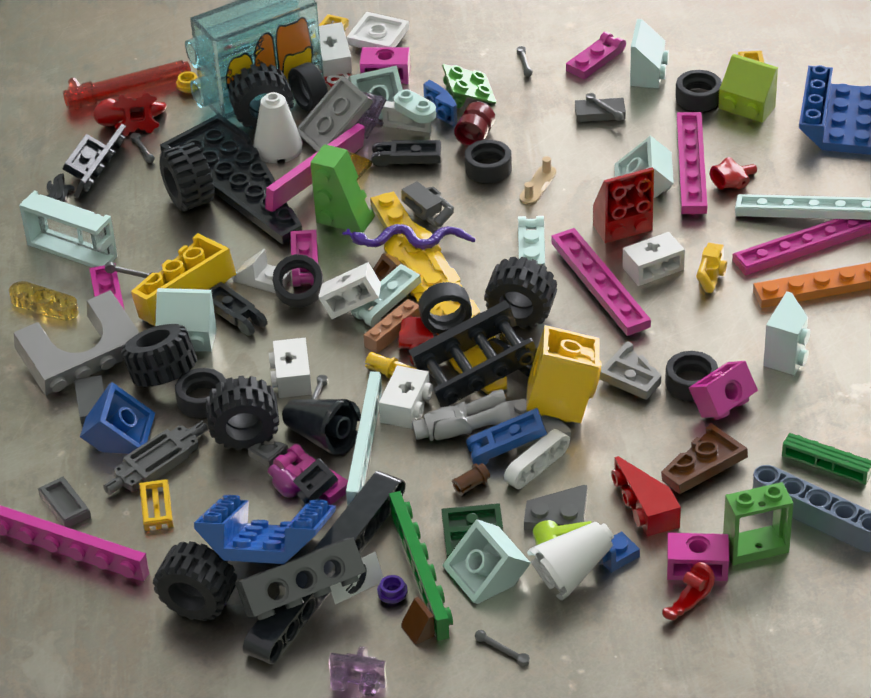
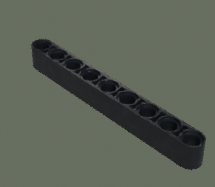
[243,471,406,665]

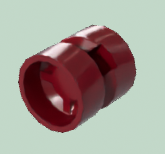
[454,102,495,147]

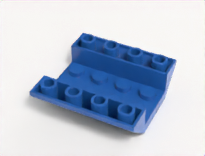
[799,65,871,155]
[194,495,336,564]

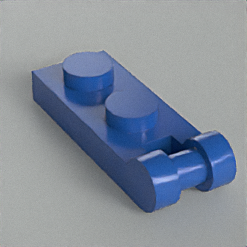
[466,408,547,465]

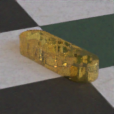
[9,281,79,321]

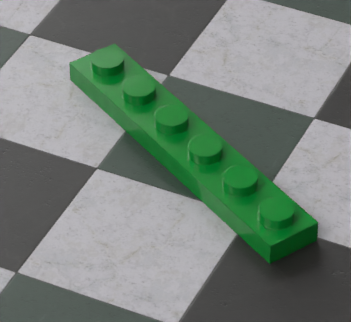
[389,491,453,641]

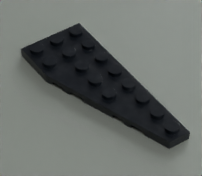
[160,114,302,244]

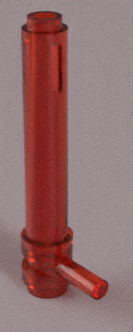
[63,60,191,110]

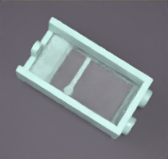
[19,190,118,267]

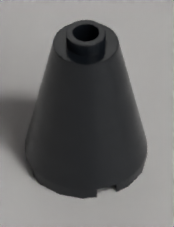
[282,399,361,455]

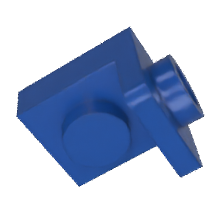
[598,531,640,573]

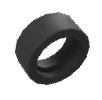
[288,62,328,111]
[675,70,722,112]
[465,140,512,183]
[272,254,324,308]
[419,282,472,334]
[665,350,718,402]
[175,368,226,419]

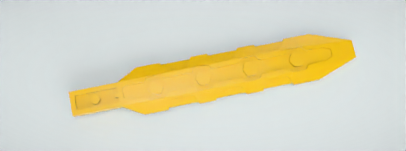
[370,191,507,394]

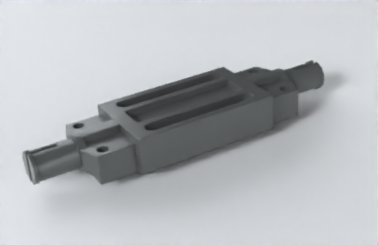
[103,421,208,495]

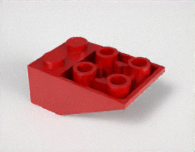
[593,167,654,243]

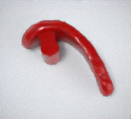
[662,562,715,620]

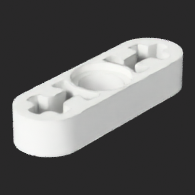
[504,429,570,489]

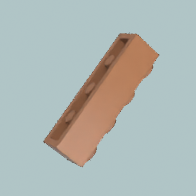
[364,299,421,354]

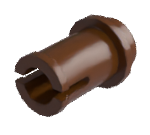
[452,463,490,496]

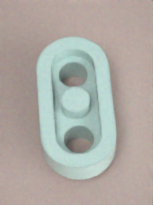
[394,90,436,123]

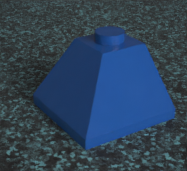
[80,382,155,454]

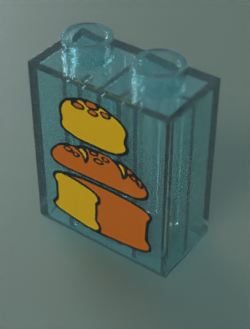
[185,0,323,119]

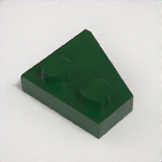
[441,503,503,558]

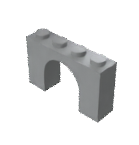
[14,290,140,395]

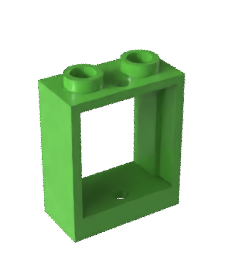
[723,482,793,565]

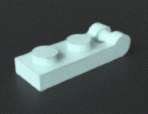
[518,216,545,265]
[351,264,421,327]

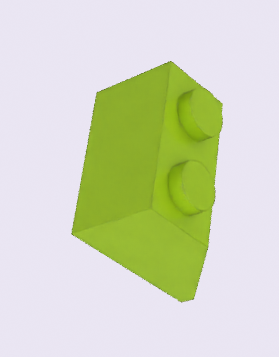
[719,54,778,123]

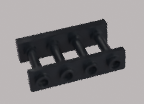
[408,300,537,407]

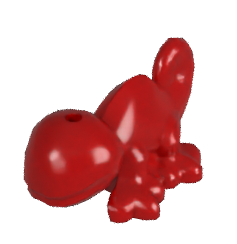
[93,92,167,136]

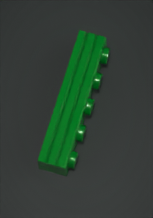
[782,432,871,485]

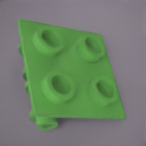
[442,64,496,108]

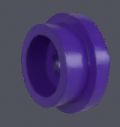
[377,575,408,603]

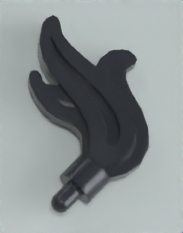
[46,173,75,202]

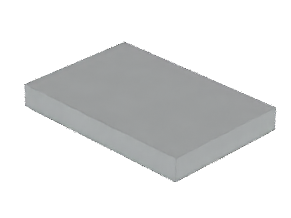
[297,75,373,152]

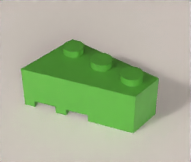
[310,144,375,233]

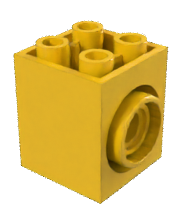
[526,325,601,423]

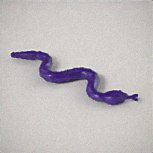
[342,224,476,250]

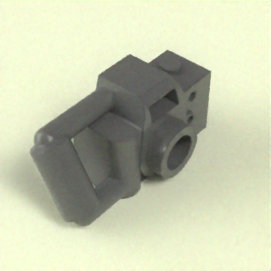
[401,181,454,227]

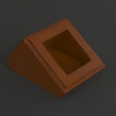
[373,253,405,281]
[401,597,435,645]

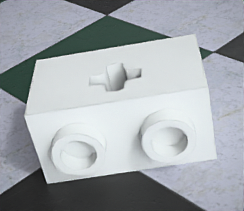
[311,22,352,77]
[623,232,685,286]
[319,262,381,319]
[269,337,312,398]
[379,365,433,429]

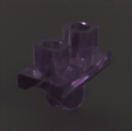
[355,92,387,139]
[329,646,387,696]

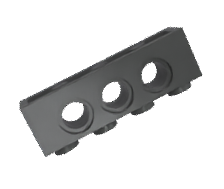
[235,537,366,620]

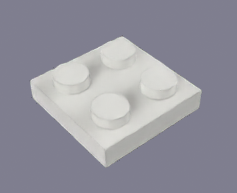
[347,12,409,49]

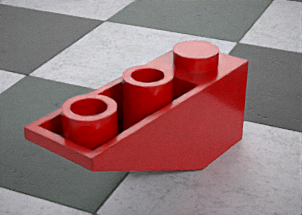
[611,456,681,537]

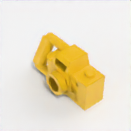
[696,242,727,293]

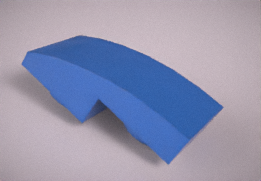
[423,80,457,126]

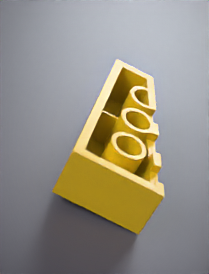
[131,233,237,326]

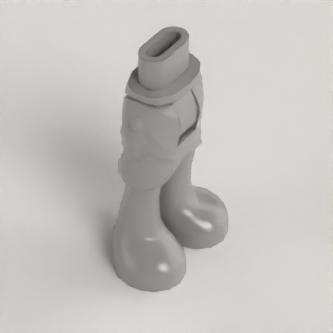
[412,389,512,441]

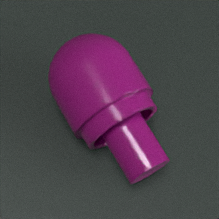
[267,464,300,498]

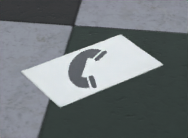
[327,552,384,604]

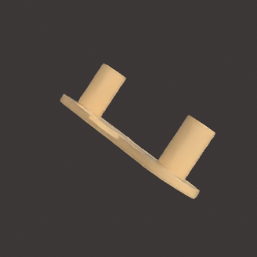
[520,156,556,204]

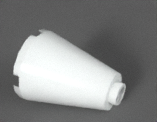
[253,92,302,163]
[527,522,614,601]

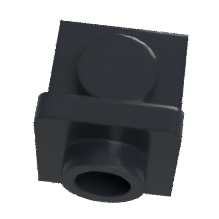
[293,458,339,504]

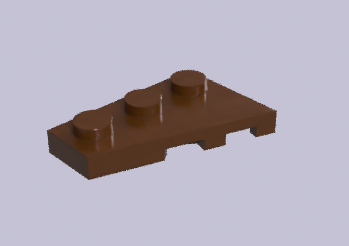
[661,423,748,494]

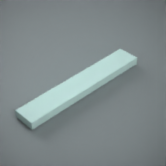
[735,194,871,220]
[346,372,382,507]

